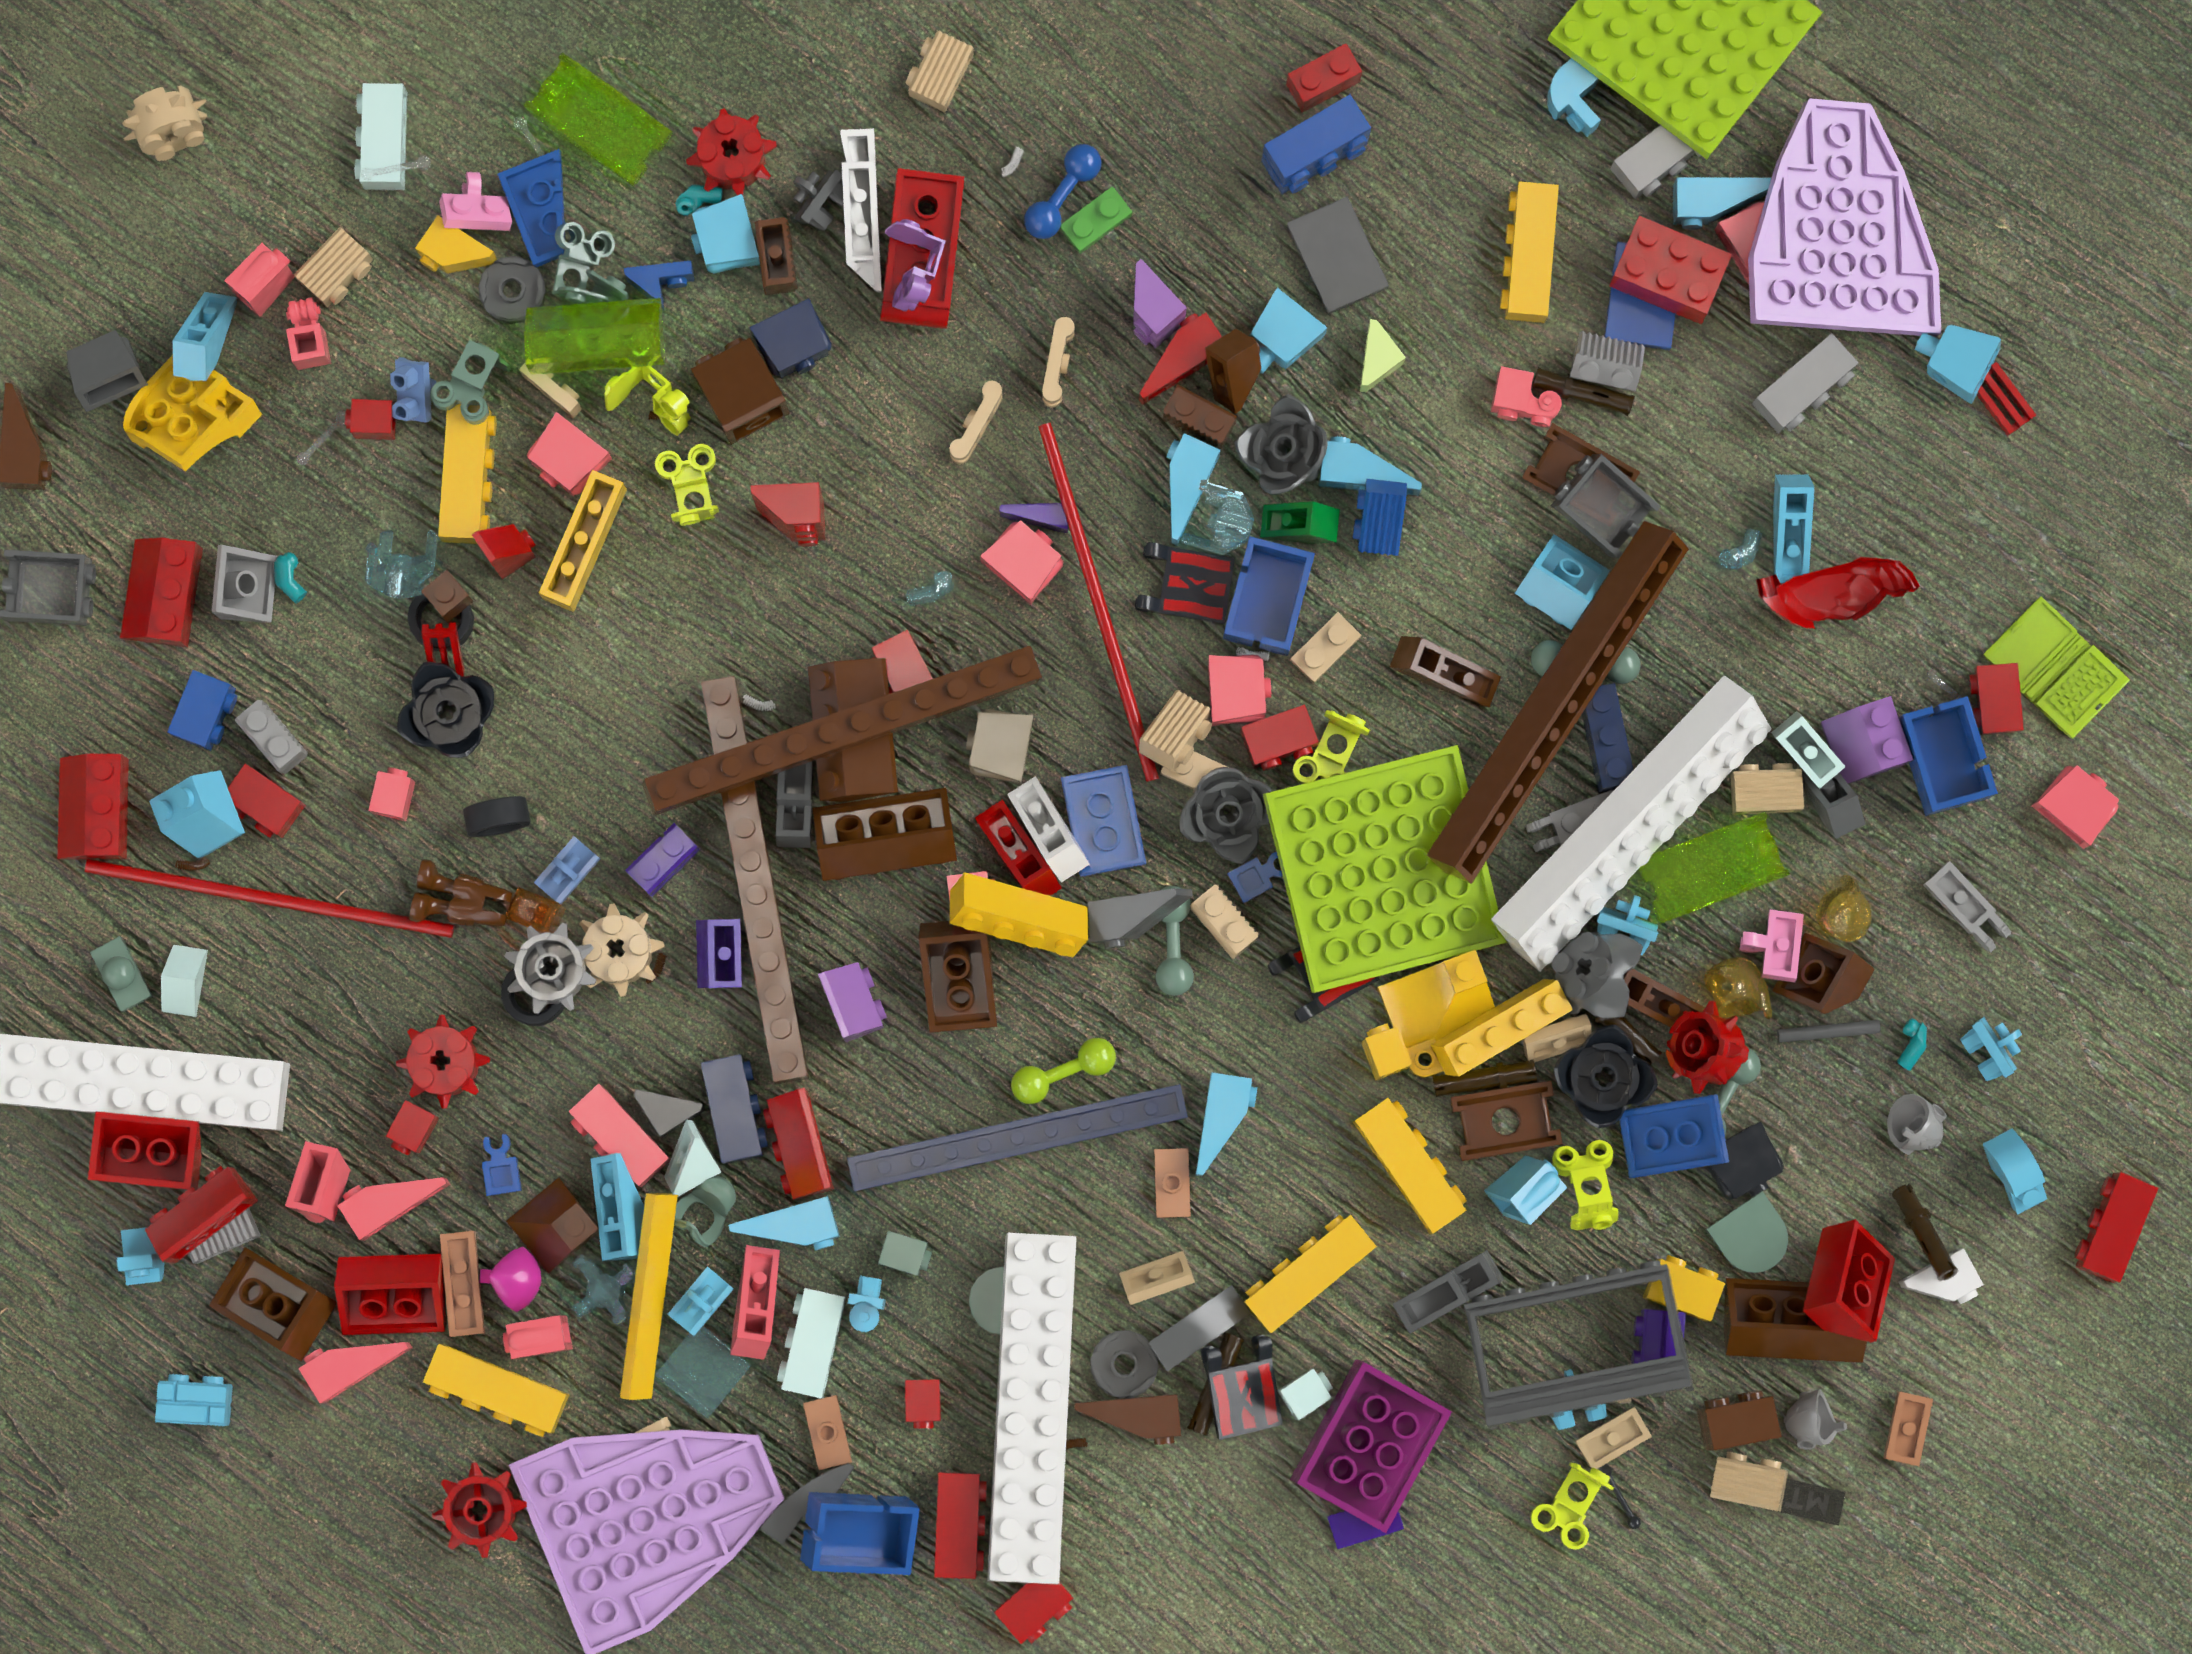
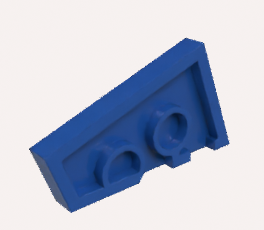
[498,149,566,268]

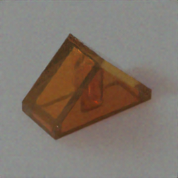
[505,887,566,934]

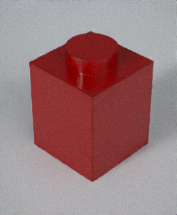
[345,399,396,440]
[386,1100,439,1156]
[905,1379,941,1429]

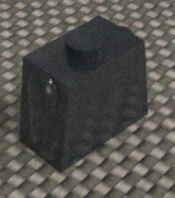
[1706,1121,1784,1200]

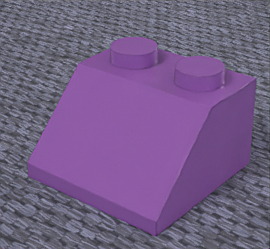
[1133,259,1187,349]
[1820,696,1913,784]
[818,962,887,1042]

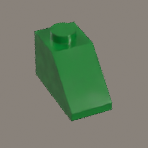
[1260,501,1340,544]

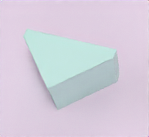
[161,945,208,1017]
[664,1120,721,1196]

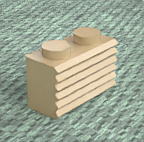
[906,30,974,113]
[294,227,373,307]
[1139,690,1212,772]
[1730,763,1804,815]
[1190,885,1258,959]
[1710,1451,1788,1512]

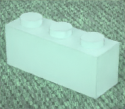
[355,83,407,190]
[777,1288,846,1398]

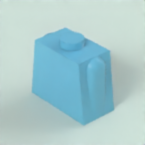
[691,194,760,274]
[1484,1155,1567,1225]

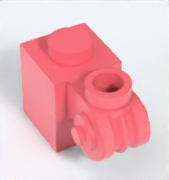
[286,297,331,370]
[1491,366,1562,427]

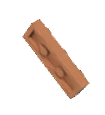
[440,1231,485,1337]

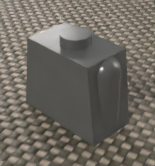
[66,330,148,412]

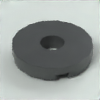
[478,256,546,324]
[1090,1330,1158,1398]

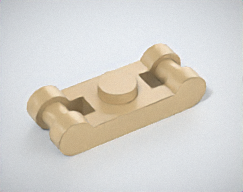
[1042,317,1075,408]
[949,381,1003,465]

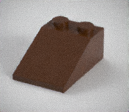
[918,921,997,1033]
[209,1247,337,1362]

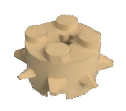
[122,86,207,161]
[579,904,664,997]

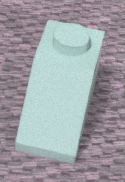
[1771,711,1845,789]
[1277,1369,1333,1420]

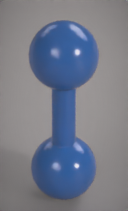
[1024,144,1102,239]

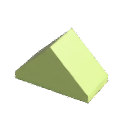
[1360,319,1406,392]

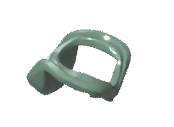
[674,1176,736,1247]

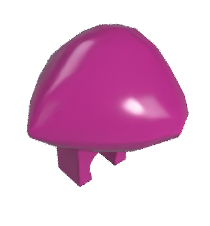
[479,1247,541,1312]

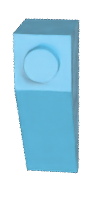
[1673,177,1771,230]
[172,292,237,381]
[1166,433,1221,546]
[1319,437,1422,496]
[1773,475,1814,583]
[1196,1073,1257,1176]
[590,1153,644,1261]
[728,1196,840,1251]

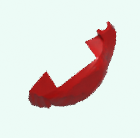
[1756,557,1920,629]

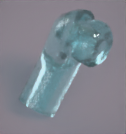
[1719,529,1762,570]
[906,571,955,606]

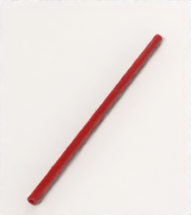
[1038,423,1159,782]
[85,859,455,938]

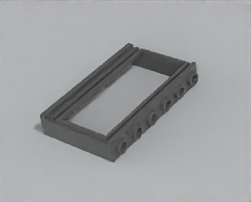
[1464,1261,1694,1430]

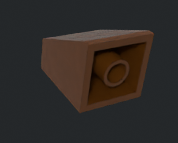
[691,338,790,445]

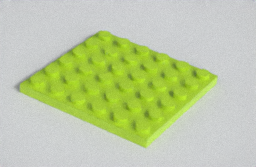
[1547,0,1823,159]
[1263,745,1507,993]

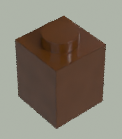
[421,570,474,623]

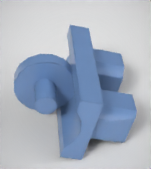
[390,357,436,423]
[534,836,600,905]

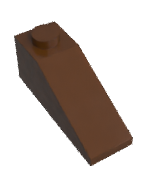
[0,383,52,490]
[1390,636,1501,708]
[1624,969,1705,1028]
[1074,1394,1181,1445]

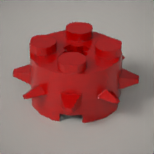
[686,108,777,195]
[1666,1001,1749,1094]
[396,1015,490,1109]
[432,1462,527,1558]

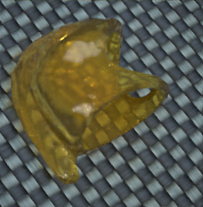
[1816,874,1872,942]
[1704,957,1772,1019]

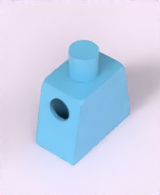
[1250,288,1327,374]
[1915,325,2001,404]

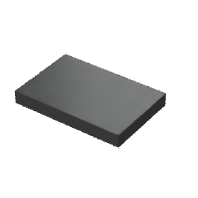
[1286,196,1389,315]

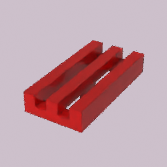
[1977,362,2036,436]
[421,622,465,677]

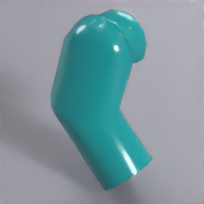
[675,184,723,216]
[274,552,307,604]
[1897,1018,1927,1071]

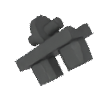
[793,169,844,231]

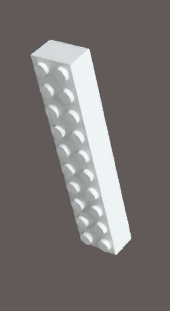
[1491,675,1771,972]
[0,1034,290,1132]
[987,1233,1076,1584]

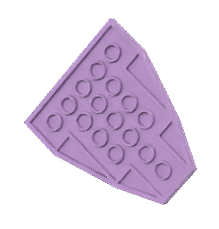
[1748,98,1941,337]
[509,1429,785,1654]

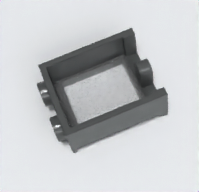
[1550,454,1661,558]
[0,550,96,626]

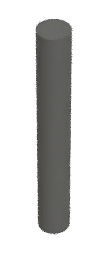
[1777,1020,1881,1043]

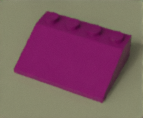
[1290,1359,1452,1533]

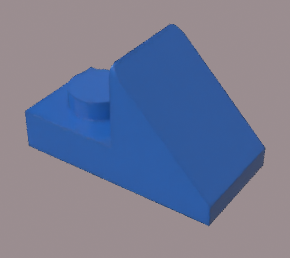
[624,260,695,310]

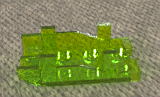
[523,52,673,187]
[1639,812,1790,924]

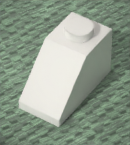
[1898,1248,1984,1304]

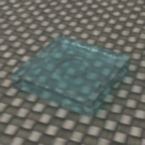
[655,1326,752,1419]

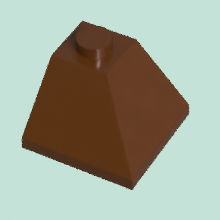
[1772,933,1875,1014]
[506,1177,599,1274]

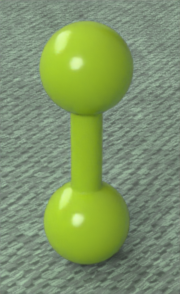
[1011,1037,1116,1104]

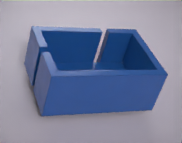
[1261,94,1371,195]
[1223,536,1315,656]
[1899,696,1998,817]
[800,1492,920,1575]

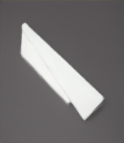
[840,129,882,292]

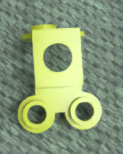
[604,359,691,436]
[655,444,719,526]
[1293,710,1370,784]
[1552,1140,1618,1230]
[1530,1462,1614,1550]

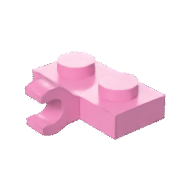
[439,172,512,231]
[1739,910,1804,982]

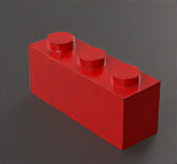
[2074,1172,2159,1283]
[934,1472,987,1579]

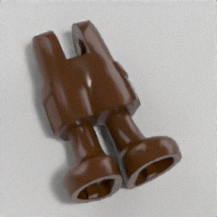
[409,859,512,927]

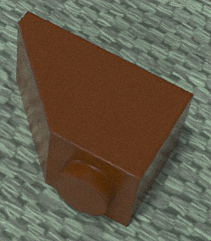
[1205,329,1262,414]

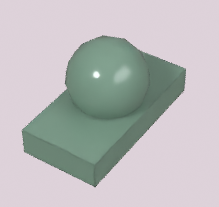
[90,936,153,1012]

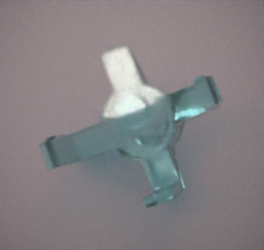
[1181,480,1254,555]
[365,530,439,599]
[572,1254,636,1325]

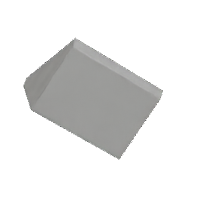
[212,545,278,623]

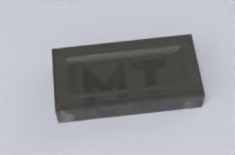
[1773,1478,1846,1526]

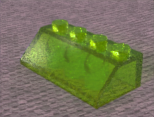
[524,298,665,375]

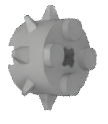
[505,923,596,1014]

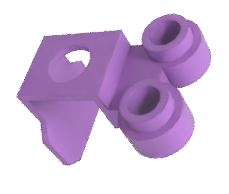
[885,219,945,312]

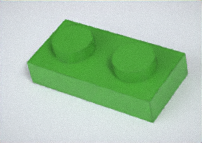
[1060,186,1133,254]

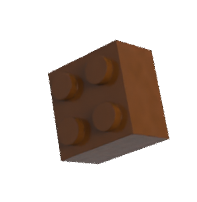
[1696,1390,1782,1451]

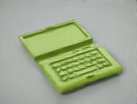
[1983,596,2130,739]

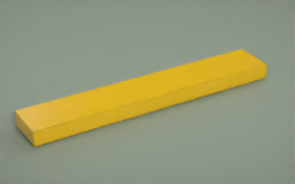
[620,1193,678,1400]

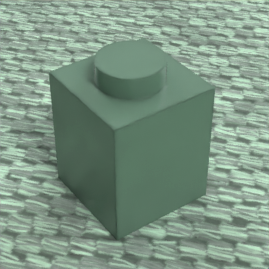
[878,1231,932,1276]

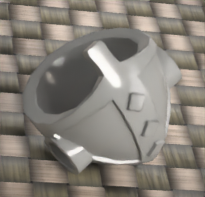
[1887,1094,1947,1155]
[1783,1389,1847,1450]

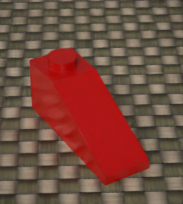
[1139,312,1222,405]
[472,524,536,579]
[975,800,1062,896]

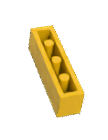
[1500,181,1559,323]
[438,404,497,544]
[539,470,627,612]
[949,872,1088,958]
[1430,979,1573,1077]
[1353,1098,1467,1235]
[1244,1214,1377,1334]
[423,1344,570,1437]

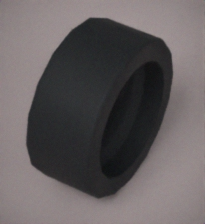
[407,592,474,652]
[463,796,531,837]
[501,963,565,1026]

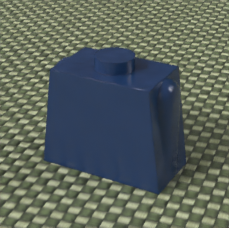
[749,298,832,378]

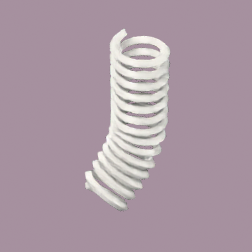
[1001,147,1024,177]
[1236,647,1270,661]
[743,694,776,712]

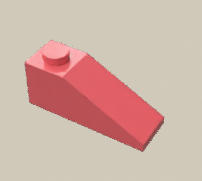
[337,1177,451,1241]
[730,1245,780,1360]
[298,1342,412,1404]

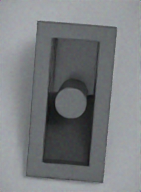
[1802,771,1865,839]

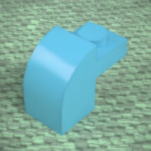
[1547,58,1601,137]
[1983,1128,2047,1214]
[117,1228,164,1285]

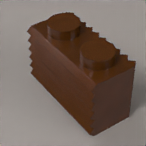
[754,217,798,295]
[1163,385,1237,450]

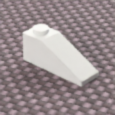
[1007,776,1090,882]

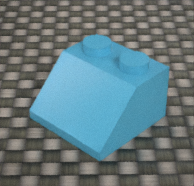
[1515,534,1610,630]
[149,770,245,858]

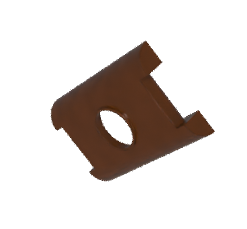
[1522,423,1640,527]
[1451,1081,1563,1161]

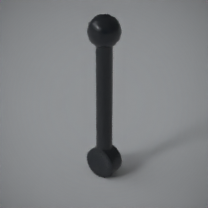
[1598,1464,1641,1529]

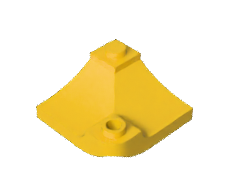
[123,355,262,472]
[1377,950,1495,1078]

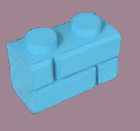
[155,1374,233,1426]

